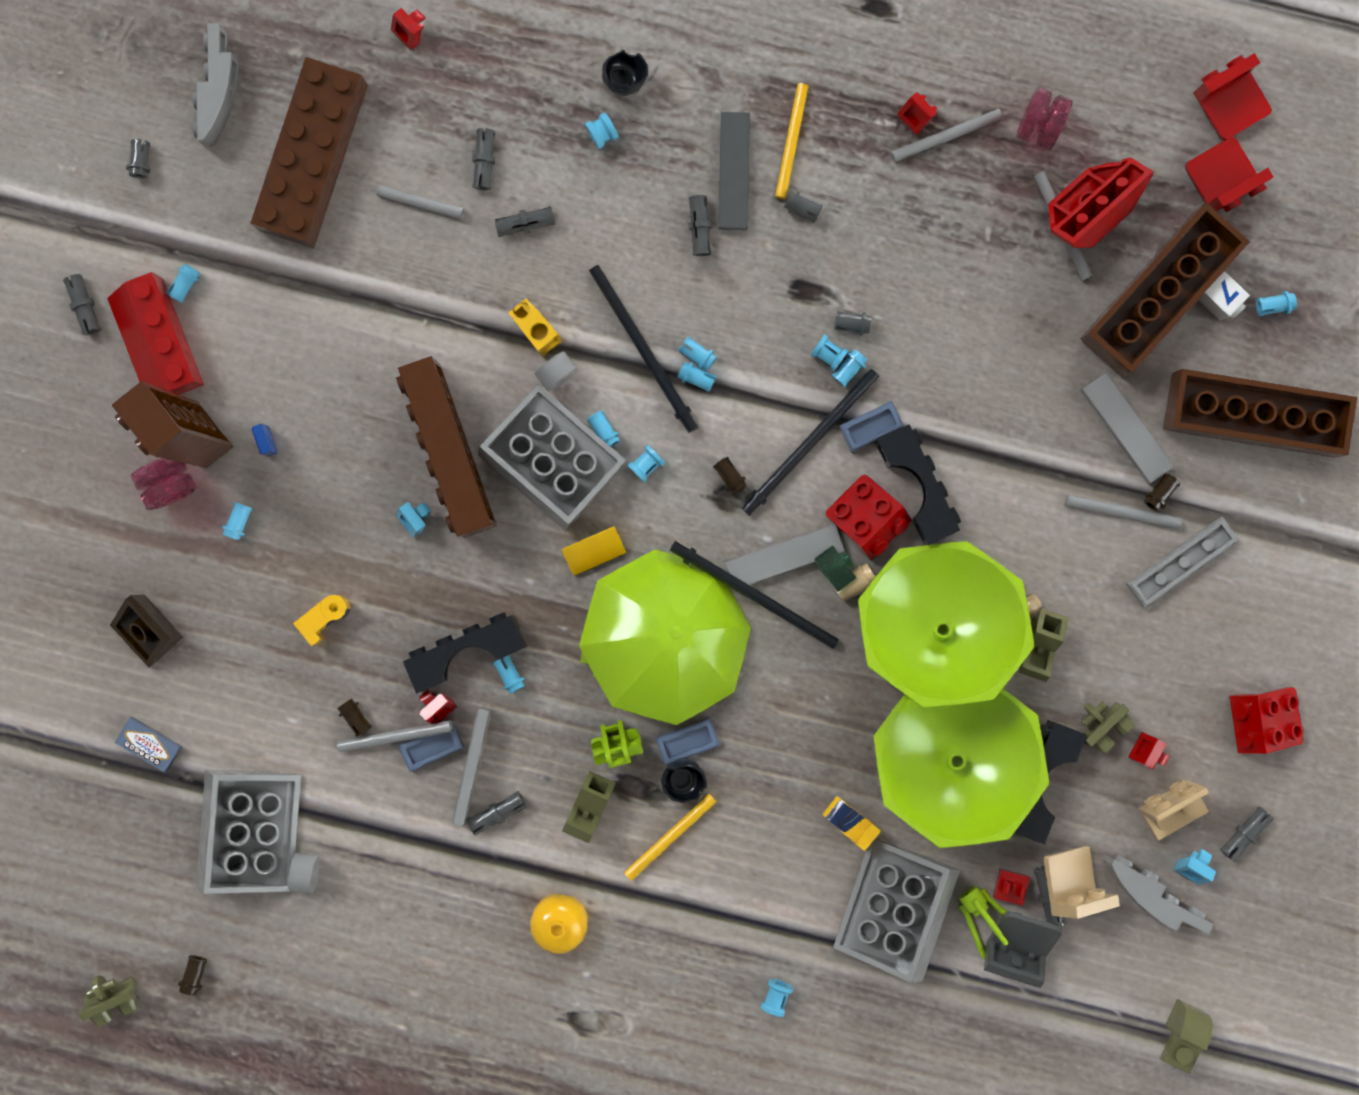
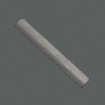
[377,185,464,220]

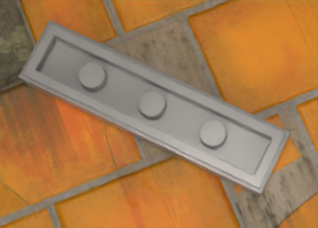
[1080,372,1174,484]
[1126,517,1239,608]
[725,524,844,585]
[452,707,492,827]

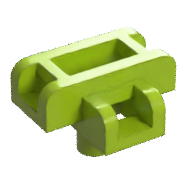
[591,719,643,768]

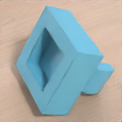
[395,502,431,538]
[1174,849,1217,885]

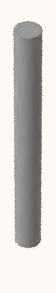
[891,109,1003,162]
[1034,171,1093,281]
[1065,495,1182,529]
[337,721,453,752]

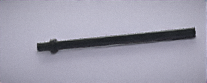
[589,265,698,433]
[741,369,880,516]
[669,541,839,649]

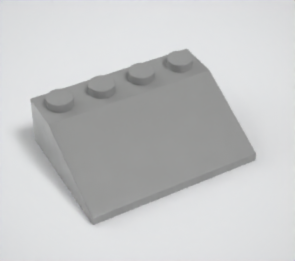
[478,384,626,532]
[196,770,301,894]
[833,839,960,983]

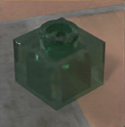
[814,545,857,592]

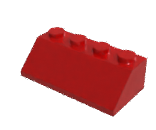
[107,272,204,395]

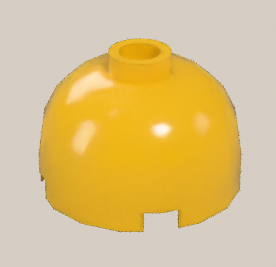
[530,893,588,954]

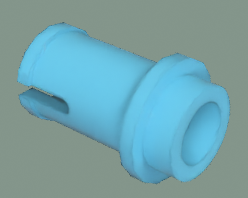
[166,264,200,303]
[1256,291,1297,316]
[679,336,717,371]
[831,349,867,387]
[677,362,716,392]
[587,411,620,447]
[222,502,253,541]
[493,655,525,694]

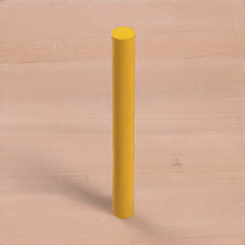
[775,83,809,200]
[624,793,717,881]

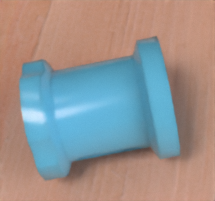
[810,334,849,372]
[627,445,666,483]
[760,978,794,1017]

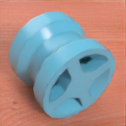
[584,112,619,149]

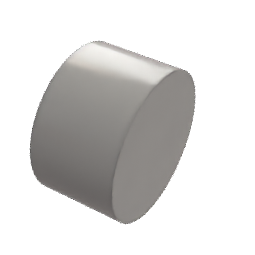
[535,351,578,392]
[288,853,320,894]

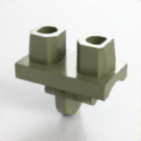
[1081,701,1135,754]
[78,975,138,1028]

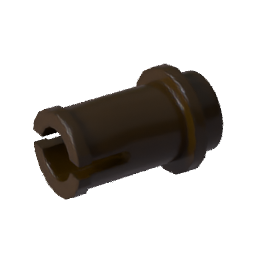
[713,456,747,495]
[1144,473,1180,512]
[337,698,372,738]
[178,955,207,996]

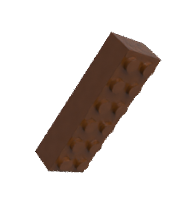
[250,57,368,249]
[1080,203,1250,377]
[396,356,497,538]
[1163,369,1357,458]
[112,381,234,468]

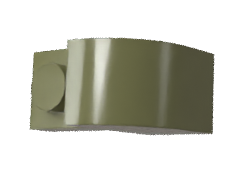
[1018,608,1069,682]
[562,771,616,843]
[1160,999,1213,1074]

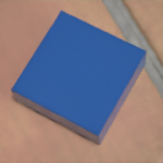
[251,424,278,457]

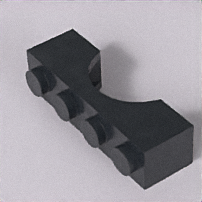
[875,424,961,545]
[403,612,527,694]
[1014,720,1087,845]

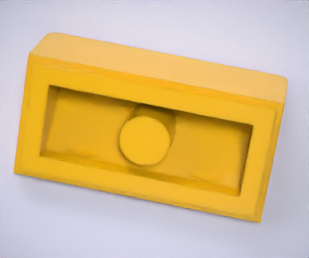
[561,526,627,576]

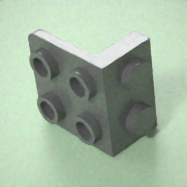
[984,911,1062,988]

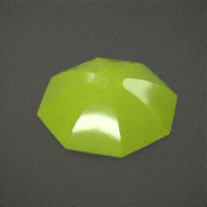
[858,541,1035,708]
[579,549,751,725]
[873,689,1049,848]

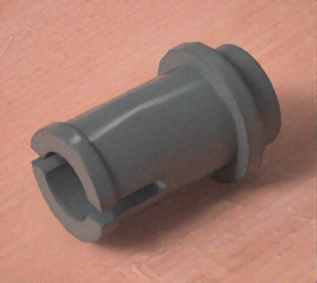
[126,139,150,179]
[784,191,823,223]
[834,311,871,335]

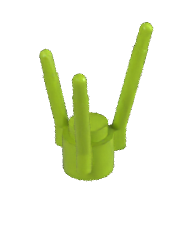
[958,885,1008,959]

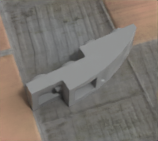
[192,23,239,148]
[1104,854,1214,935]

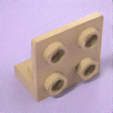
[1138,779,1209,841]
[1044,846,1120,919]

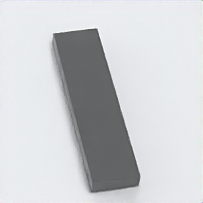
[719,112,750,230]

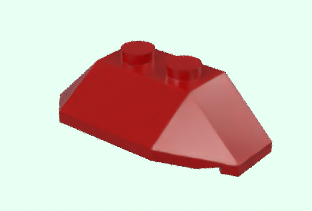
[1048,157,1154,248]

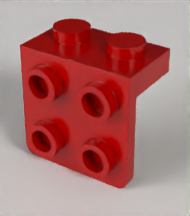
[1193,53,1272,140]
[1185,137,1274,213]
[826,475,912,561]
[1229,687,1304,754]

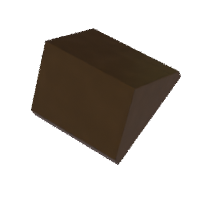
[110,595,183,668]

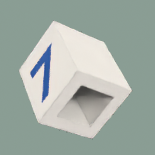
[1198,271,1250,321]

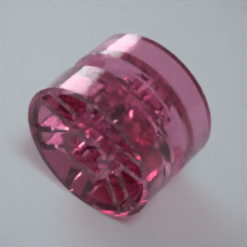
[1016,86,1073,151]
[130,458,197,510]

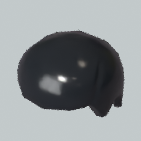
[602,50,648,96]
[661,759,707,803]

